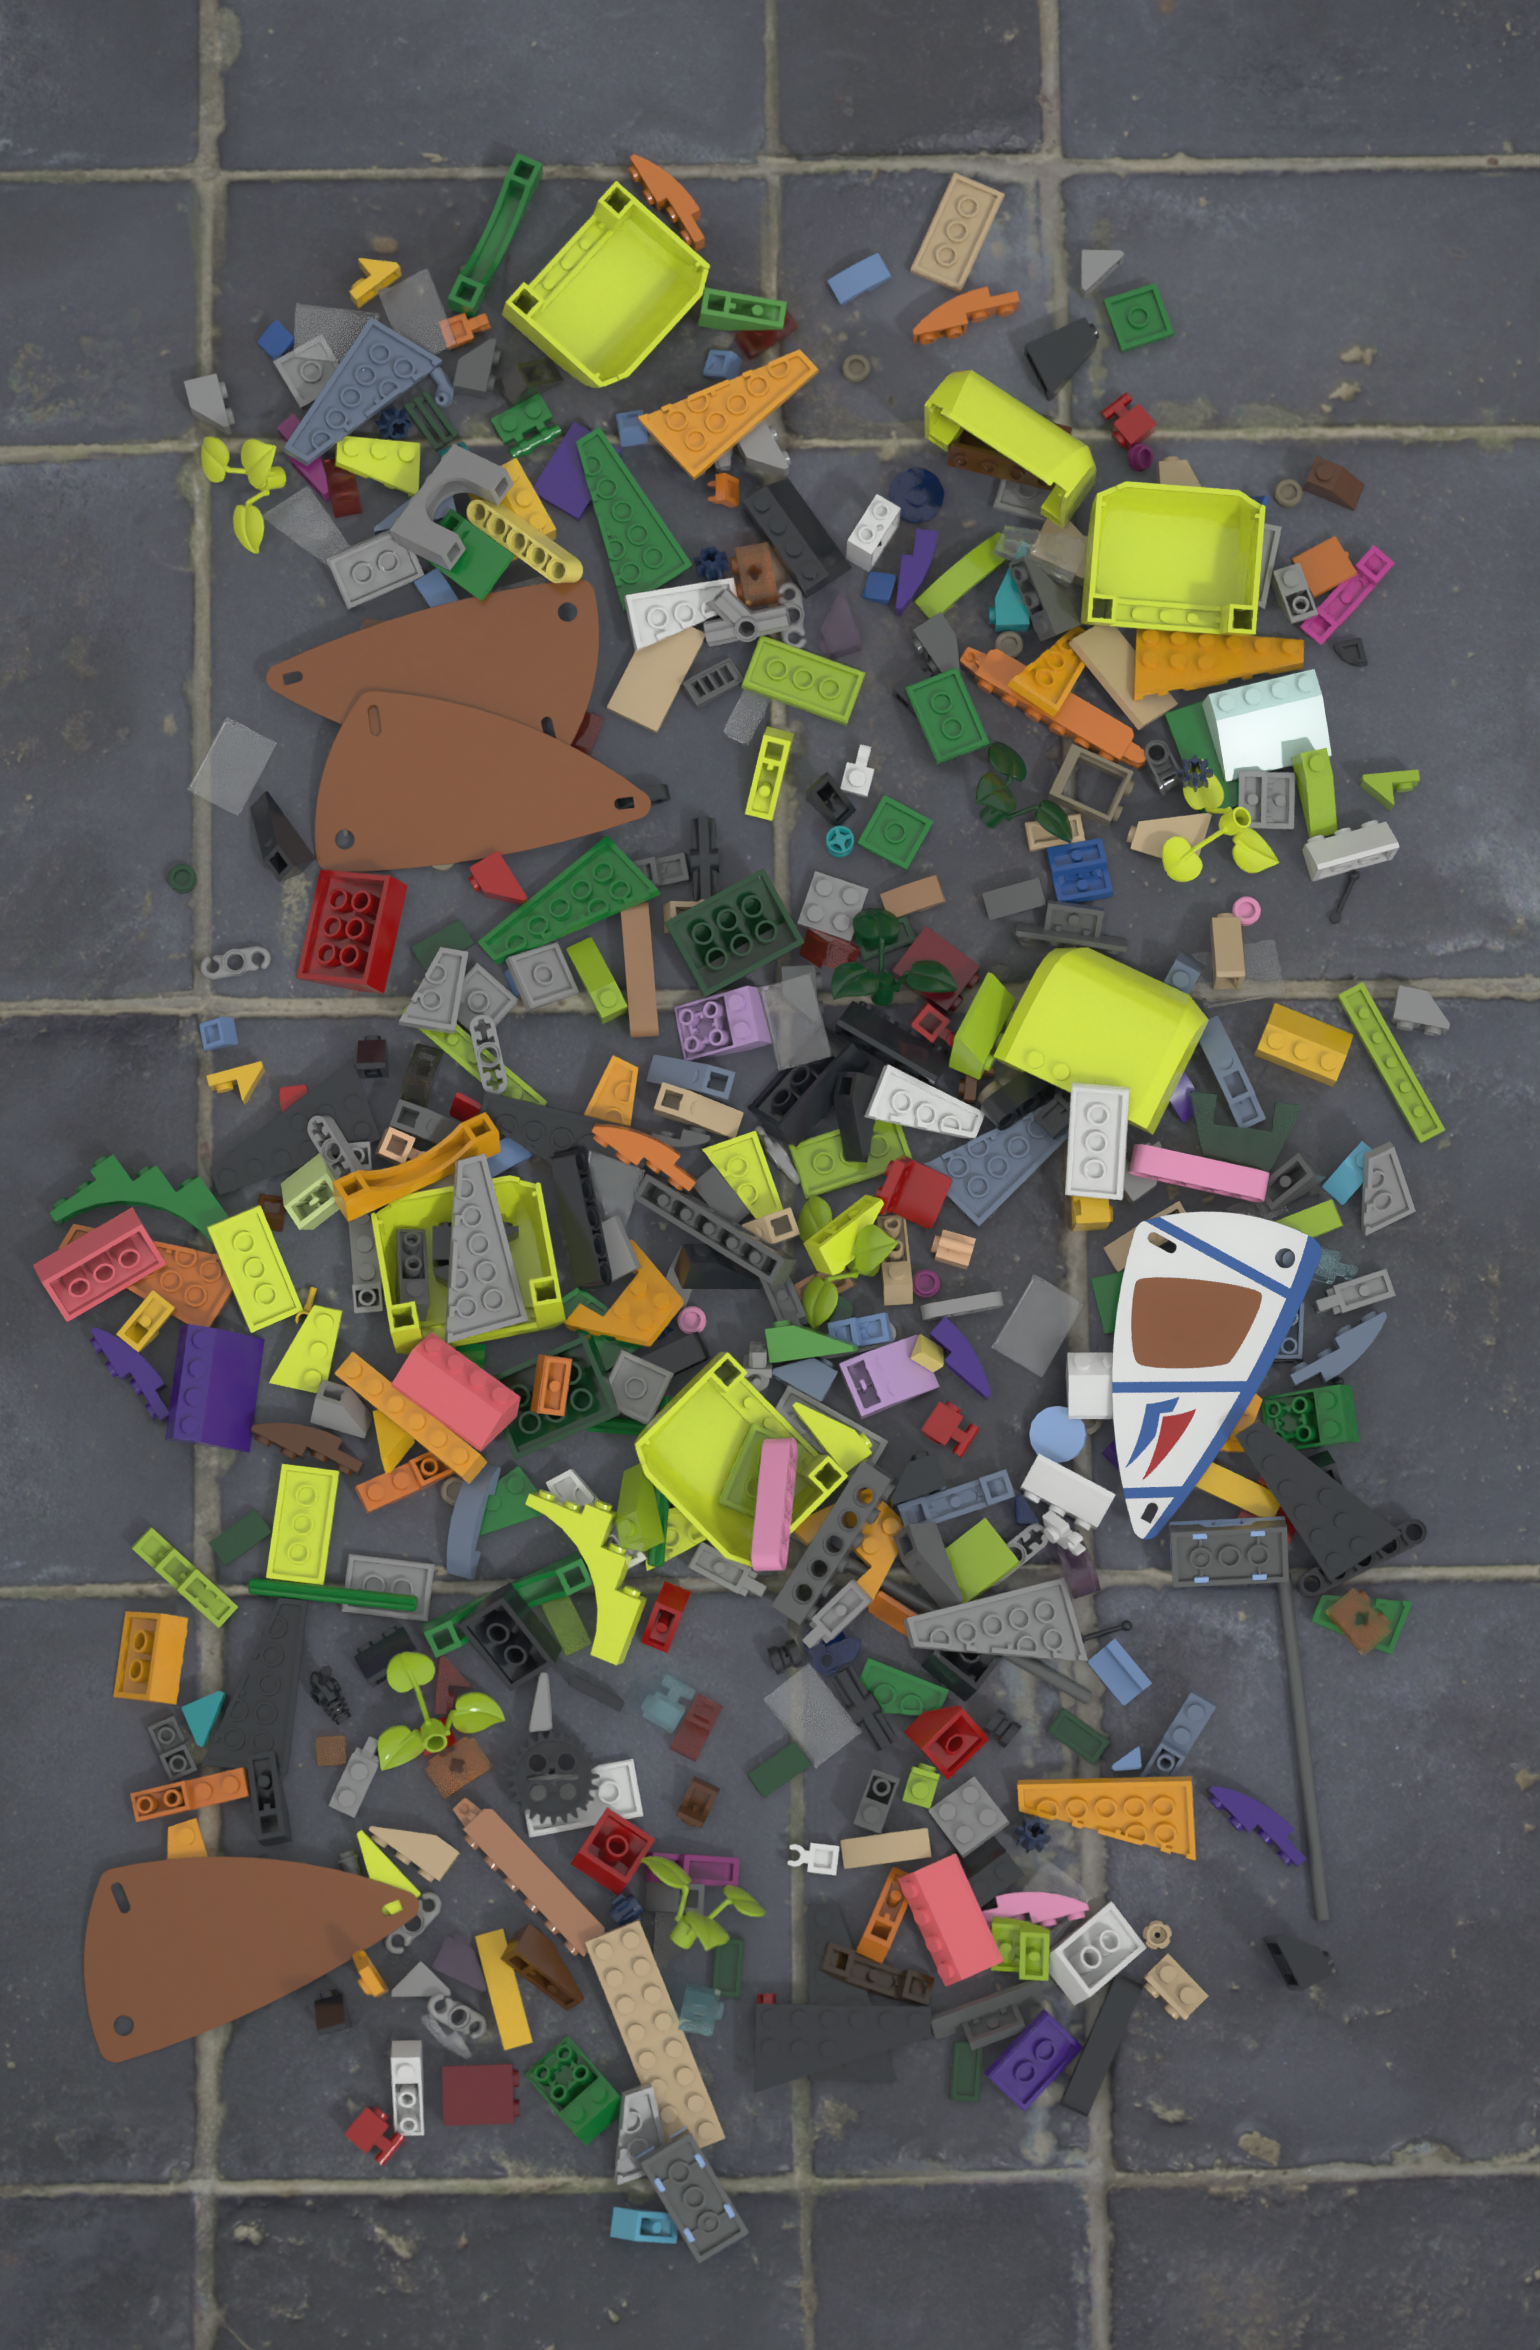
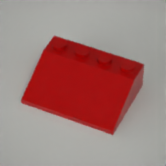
[296,870,408,994]

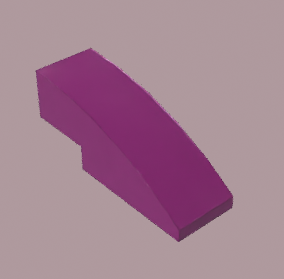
[277,413,330,503]
[644,1852,739,1887]

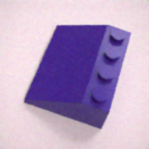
[165,1324,265,1452]

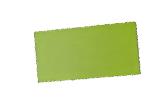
[741,636,866,726]
[788,1120,912,1200]

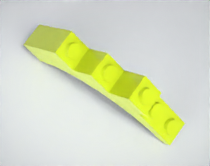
[526,1489,647,1665]

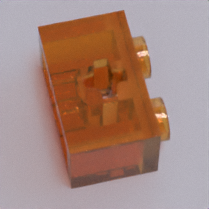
[730,542,778,608]
[1324,1587,1392,1656]
[425,1736,494,1799]

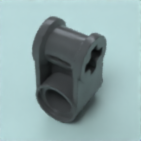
[1144,740,1184,797]

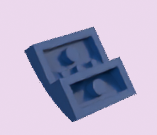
[1046,838,1113,904]

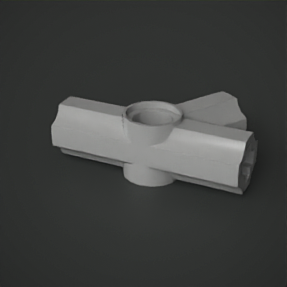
[704,587,791,647]

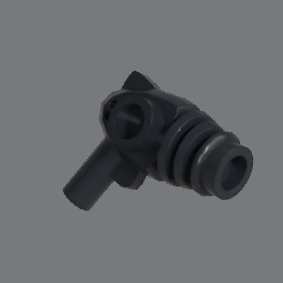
[310,1665,352,1725]

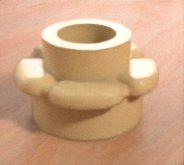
[1143,1920,1172,1949]

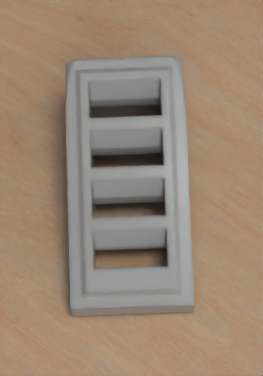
[529,1672,553,1733]

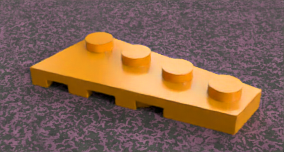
[1007,626,1085,717]

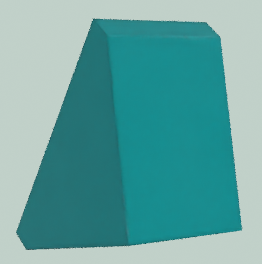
[181,1691,227,1748]

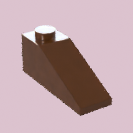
[501,1923,584,2011]

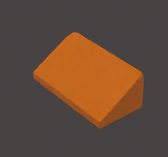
[531,1354,572,1416]
[868,1591,917,1637]

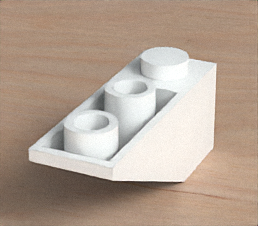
[391,2040,424,2136]

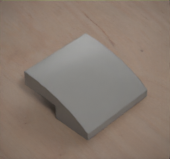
[1238,771,1295,830]

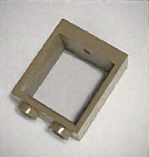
[1047,744,1135,827]

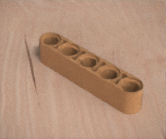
[621,900,659,1038]

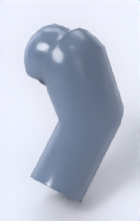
[429,366,454,407]

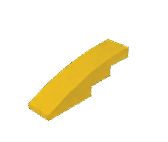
[1195,1462,1280,1517]
[475,1929,533,2050]

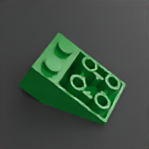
[424,509,515,601]
[1261,1384,1360,1451]
[524,2035,621,2146]

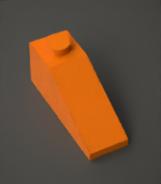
[856,1866,909,1964]

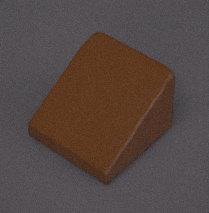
[257,1194,286,1232]

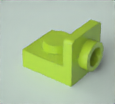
[902,1763,940,1809]

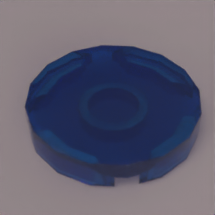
[889,468,944,524]

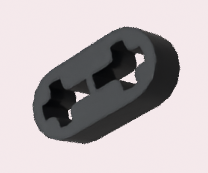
[616,784,671,810]

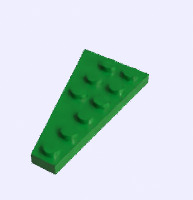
[576,427,693,612]
[477,835,661,965]

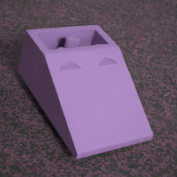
[674,986,774,1061]
[838,1335,940,1420]

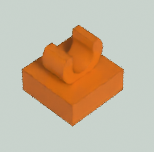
[708,473,740,508]

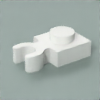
[1042,1510,1086,1556]
[787,1843,839,1876]

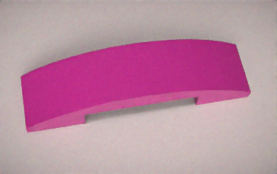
[1300,545,1395,646]

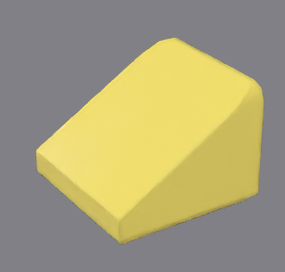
[910,1334,944,1372]

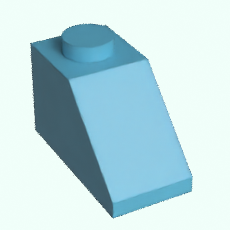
[1321,1141,1372,1206]
[610,2207,678,2244]

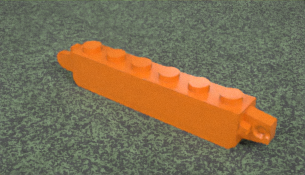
[959,647,1147,769]

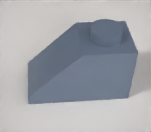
[772,1357,838,1403]

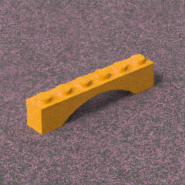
[332,1112,501,1222]
[334,1352,488,1484]

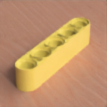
[467,499,583,583]

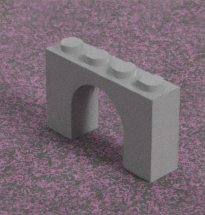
[390,444,514,571]

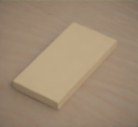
[910,172,1005,294]
[1069,625,1178,730]
[607,627,706,734]

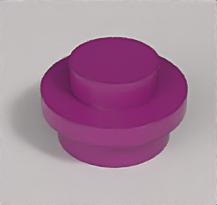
[1128,443,1153,471]
[912,1269,940,1298]

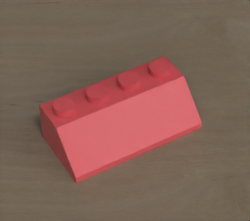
[33,1207,166,1322]
[392,1332,520,1452]
[898,1853,1003,1987]

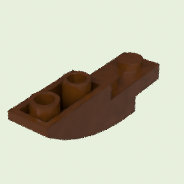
[251,1423,365,1476]

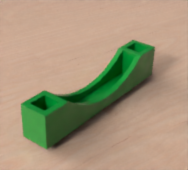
[448,153,543,319]
[421,1551,593,1658]

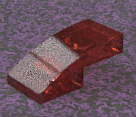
[735,309,799,360]
[324,459,362,518]
[570,712,605,757]
[670,1694,723,1762]

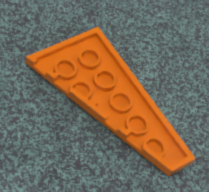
[59,1224,233,1327]

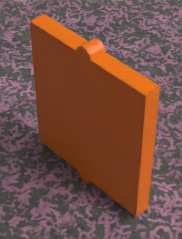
[1292,536,1357,598]

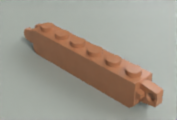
[453,1798,605,1957]

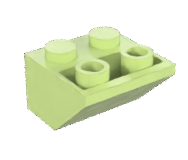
[281,1153,339,1230]

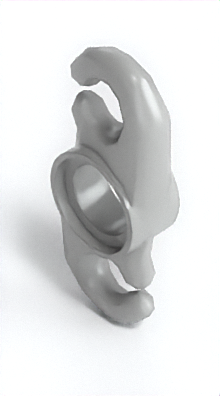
[777,582,806,649]
[200,946,271,980]
[755,1126,800,1185]
[384,1892,442,1954]
[427,1993,487,2039]

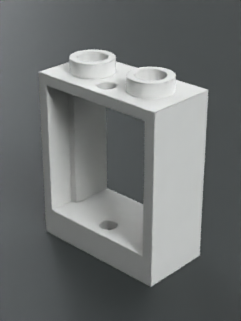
[846,494,901,573]

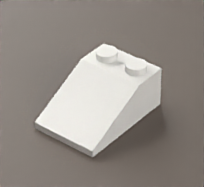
[1049,1901,1147,2005]

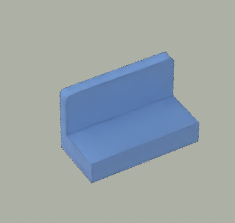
[1088,1639,1152,1706]

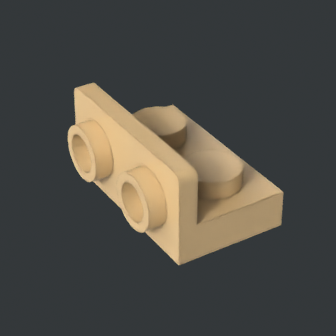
[1143,1953,1208,2021]

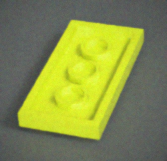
[206,1205,304,1333]
[266,1464,340,1586]

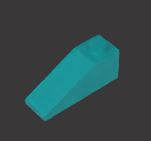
[989,543,1030,632]

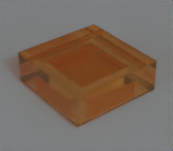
[316,1735,347,1766]

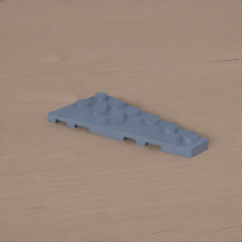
[283,317,442,466]
[924,1102,1069,1228]

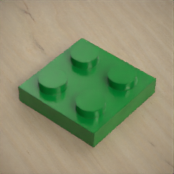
[1103,283,1174,353]
[857,795,934,872]

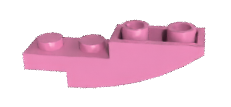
[982,1892,1090,1929]

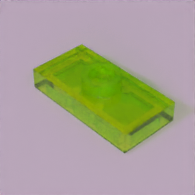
[541,1596,592,1657]

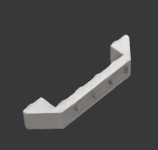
[348,1141,383,1314]

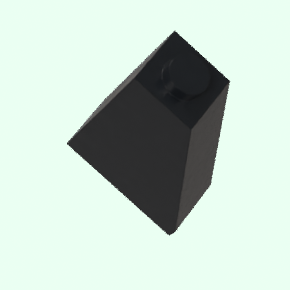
[1024,317,1099,401]

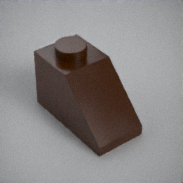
[1303,456,1365,511]

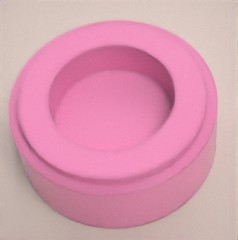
[1232,897,1261,926]
[678,1306,706,1335]

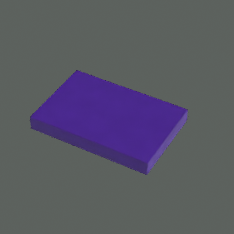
[533,422,622,521]
[984,2009,1084,2112]

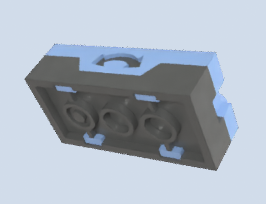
[1169,1516,1289,1588]
[636,2126,749,2264]

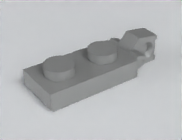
[1314,1269,1396,1315]
[688,1542,767,1598]
[802,1579,873,1648]
[328,1736,380,1818]

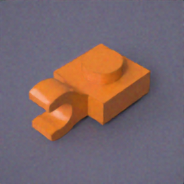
[439,313,491,350]

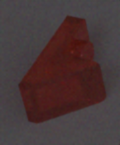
[799,928,862,969]
[435,1656,473,1716]

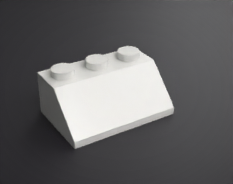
[1302,820,1400,882]
[1066,1353,1113,1419]
[1020,1454,1116,1531]

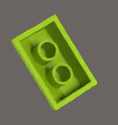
[949,972,1016,1080]

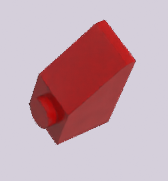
[468,851,528,906]
[641,1581,691,1653]

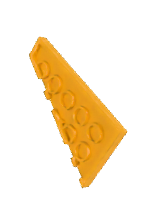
[638,349,818,480]
[1134,629,1304,701]
[1017,1776,1196,1861]

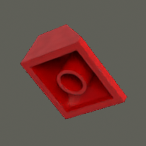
[904,1705,989,1780]

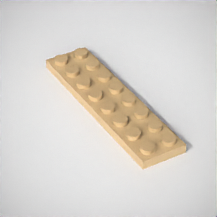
[585,1919,725,2148]

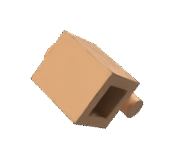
[374,1127,425,1165]
[931,1229,976,1270]

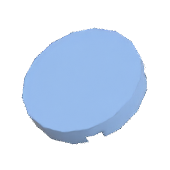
[1029,1406,1087,1463]

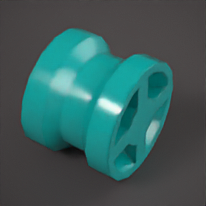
[826,826,854,858]

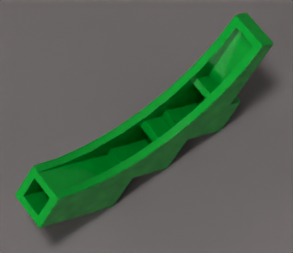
[50,1154,229,1246]

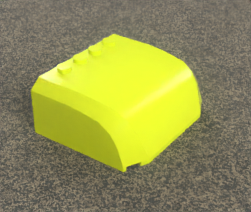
[502,181,710,388]
[924,370,1096,529]
[1081,481,1266,636]
[993,947,1209,1135]
[371,1175,566,1354]
[634,1352,848,1567]

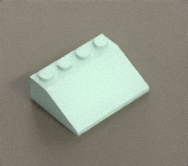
[1202,669,1332,783]

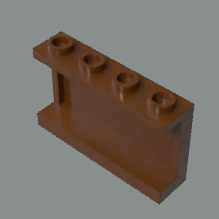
[947,422,1073,491]

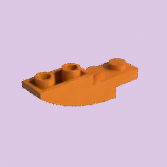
[628,154,705,252]
[912,286,1020,345]
[591,1123,696,1191]
[355,1437,461,1514]
[130,1767,251,1822]

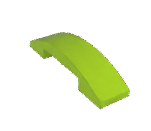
[914,532,1017,619]

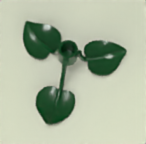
[975,741,1073,843]
[831,908,957,1006]

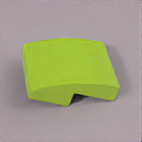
[991,1916,1050,1981]

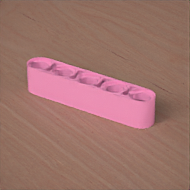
[1129,1144,1269,1202]
[751,1438,798,1571]

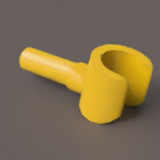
[295,1287,317,1325]

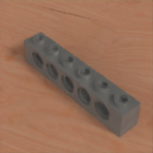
[633,1174,797,1285]
[772,1459,897,1625]

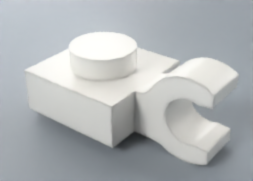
[841,744,874,798]

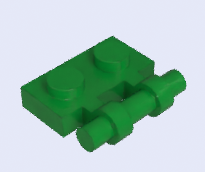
[491,393,562,459]

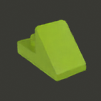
[1359,769,1420,811]

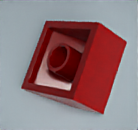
[570,1807,655,1895]

